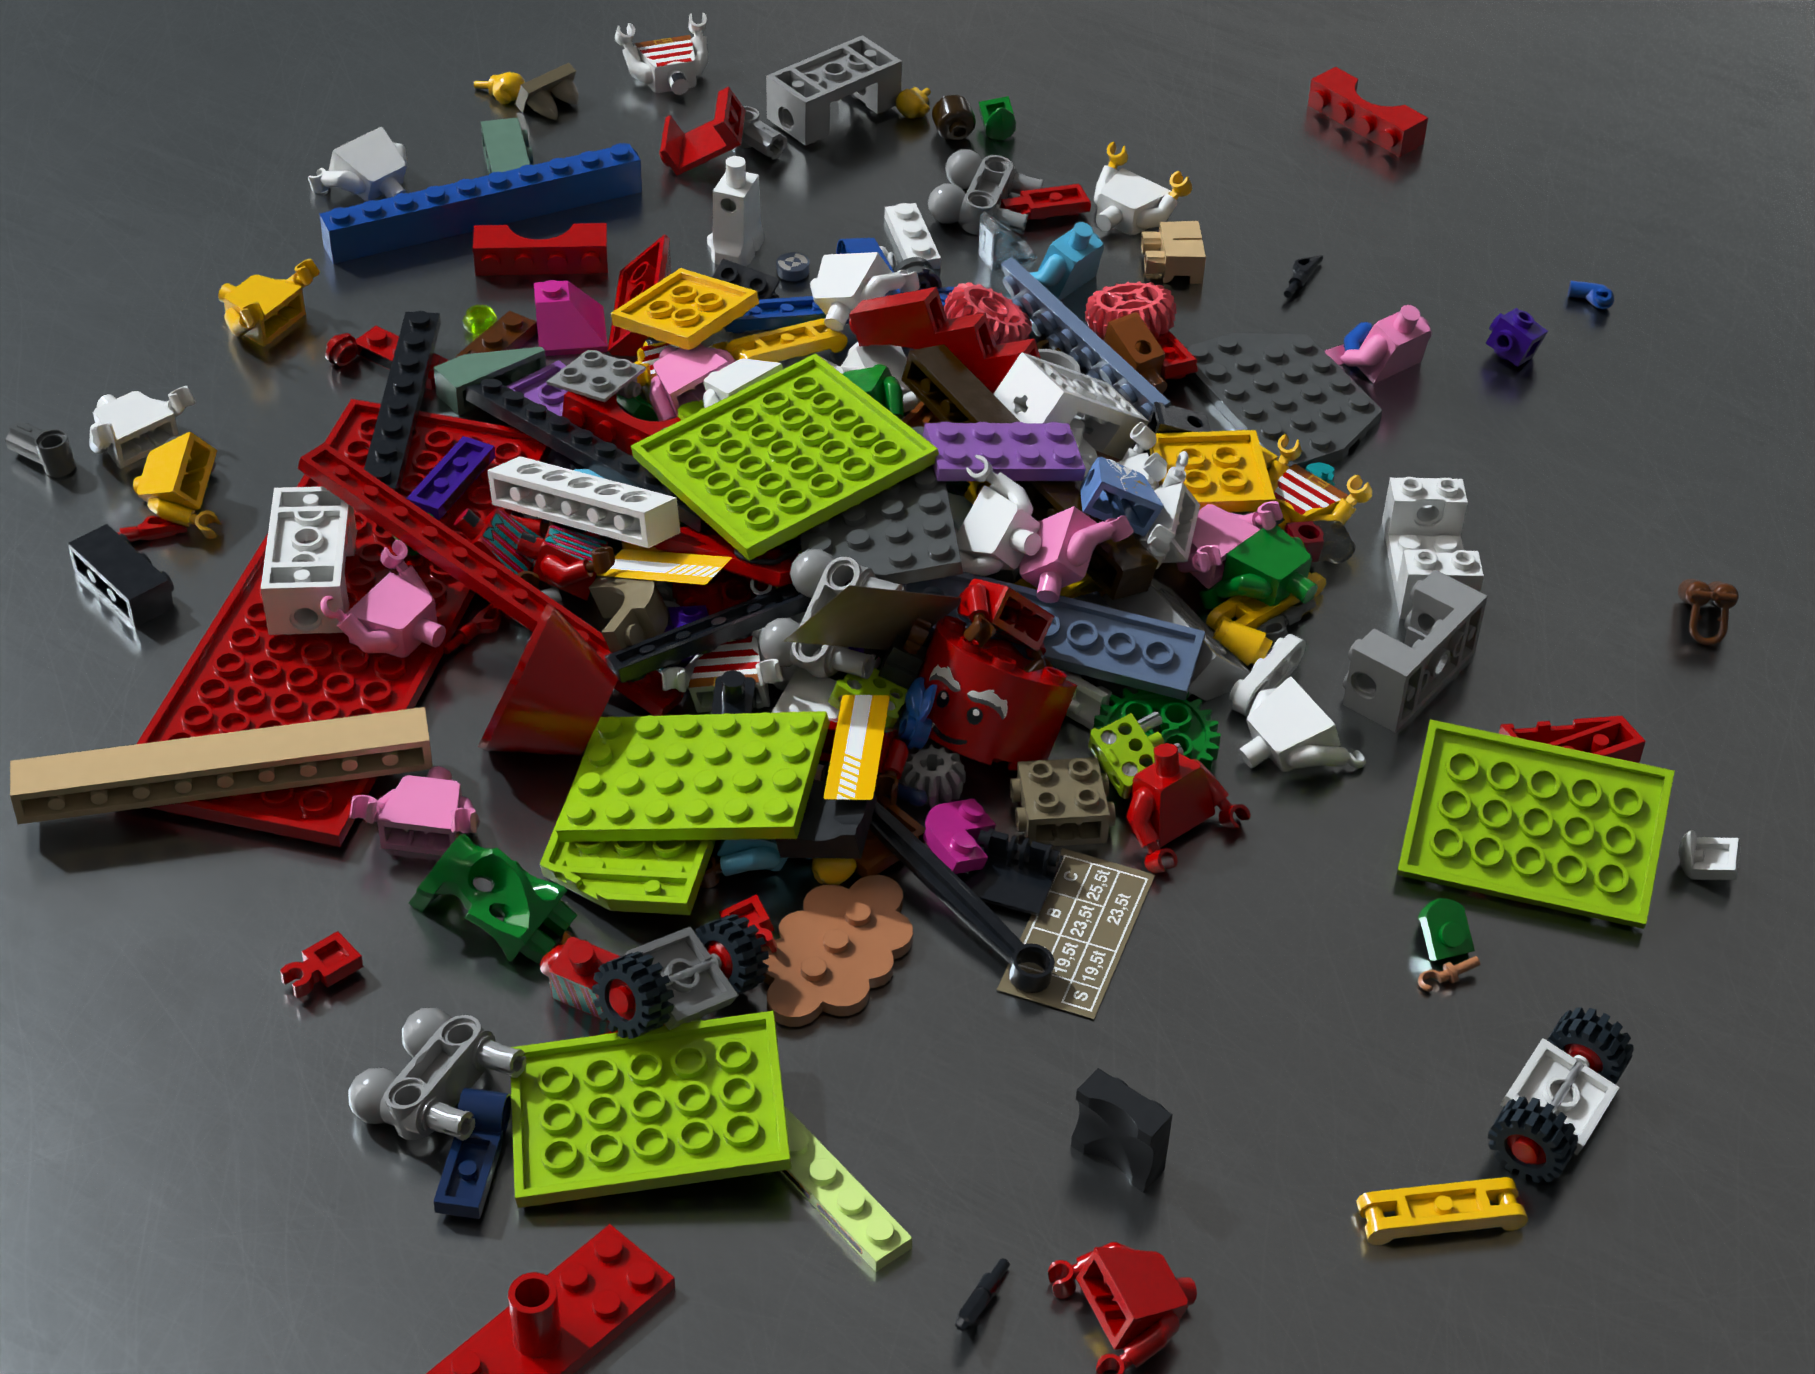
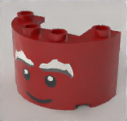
[904,616,1078,771]

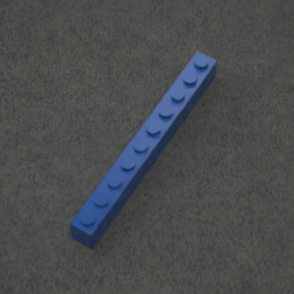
[319,143,642,264]

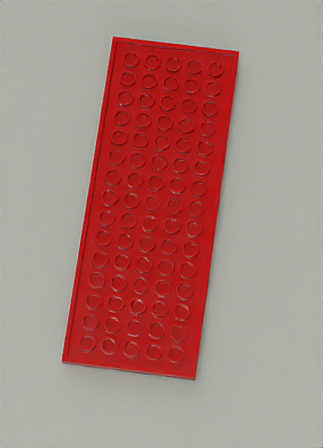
[137,399,552,847]

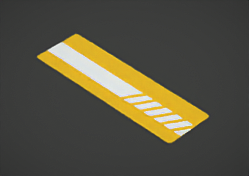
[597,549,732,585]
[823,695,890,800]

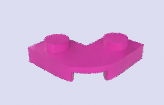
[923,799,996,874]

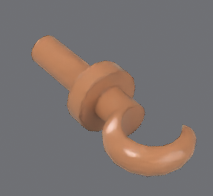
[1418,956,1481,992]

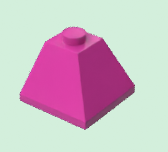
[534,280,608,356]

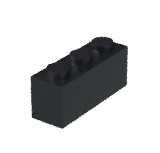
[68,524,174,628]

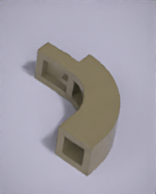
[589,576,669,653]

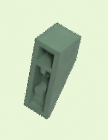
[433,347,546,416]

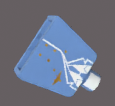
[1080,457,1164,537]

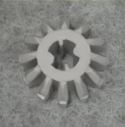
[899,743,966,809]

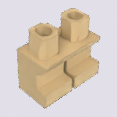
[1141,221,1206,284]

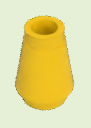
[1213,618,1273,666]

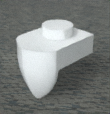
[1678,830,1740,880]

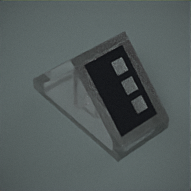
[978,211,1038,272]

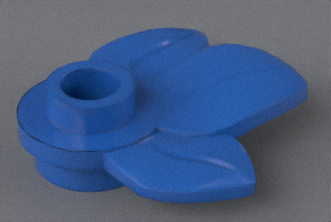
[898,676,937,750]

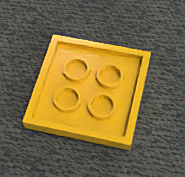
[611,268,759,350]
[1149,430,1276,512]

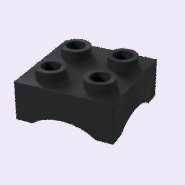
[775,779,877,859]
[1071,1068,1173,1192]

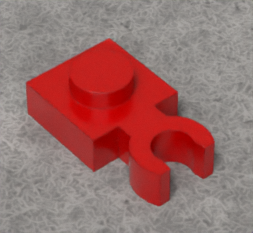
[719,894,778,953]
[280,931,363,998]

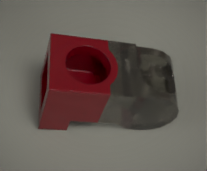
[1284,520,1356,564]

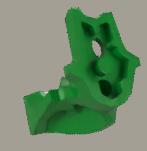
[408,833,578,964]

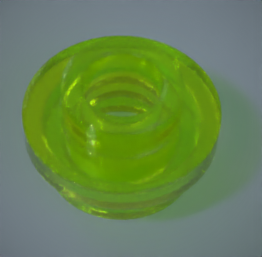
[463,305,497,335]

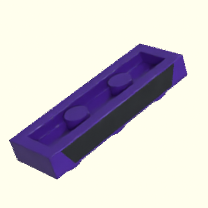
[406,436,496,520]

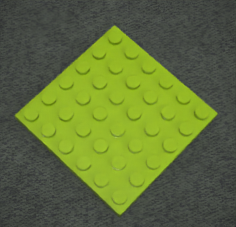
[631,353,939,561]

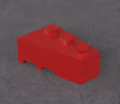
[1499,716,1646,763]

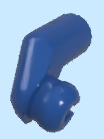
[1344,322,1372,351]

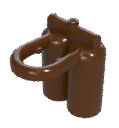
[1678,579,1739,646]

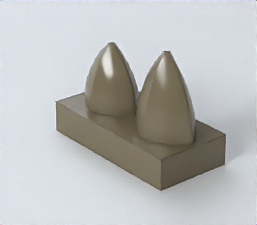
[515,63,579,120]

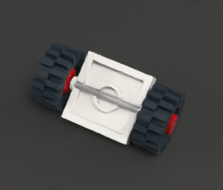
[1487,1007,1634,1183]

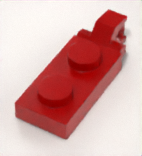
[1001,184,1091,220]

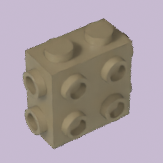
[1010,757,1115,846]

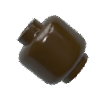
[932,95,976,141]

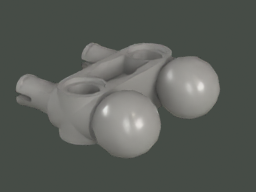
[928,149,1044,235]
[759,549,905,679]
[348,1008,526,1141]

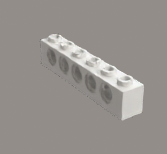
[487,456,681,548]

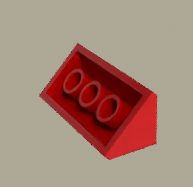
[608,234,671,356]

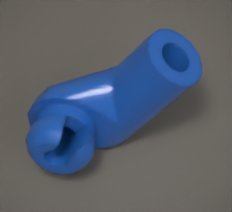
[1568,281,1614,310]

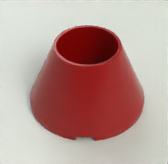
[478,603,619,756]

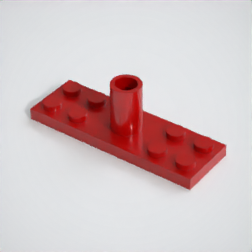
[426,1224,675,1374]

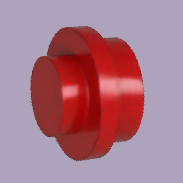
[325,333,359,366]

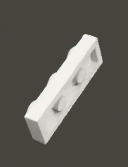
[884,203,941,270]

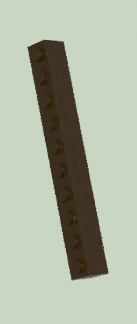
[901,344,1159,600]

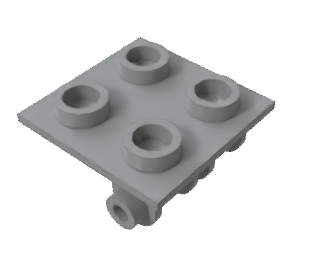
[546,350,646,402]

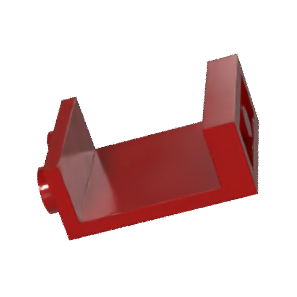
[659,87,746,176]

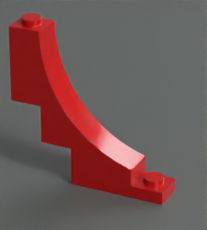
[849,287,1041,394]

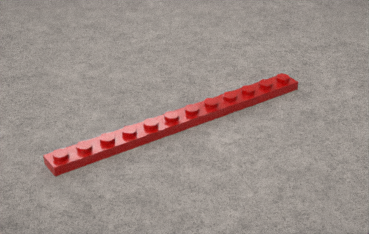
[298,442,684,716]

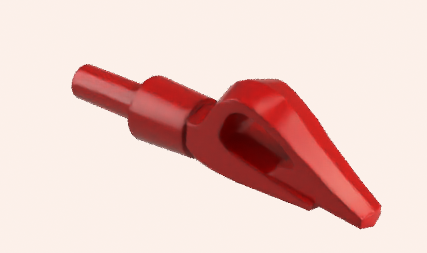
[117,516,187,543]
[444,603,501,654]

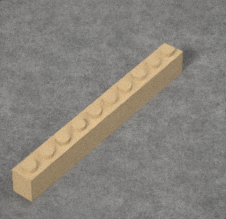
[10,707,433,824]

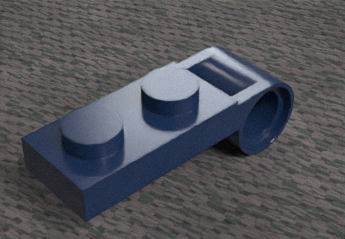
[433,1088,511,1219]

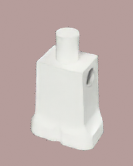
[707,156,765,267]

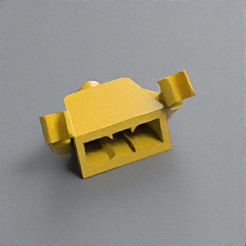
[218,258,320,347]

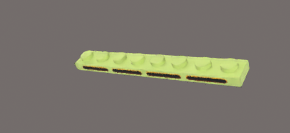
[691,1018,912,1272]

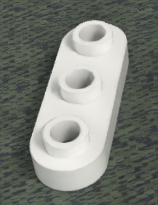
[1230,634,1306,717]

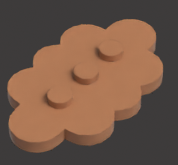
[762,875,913,1027]

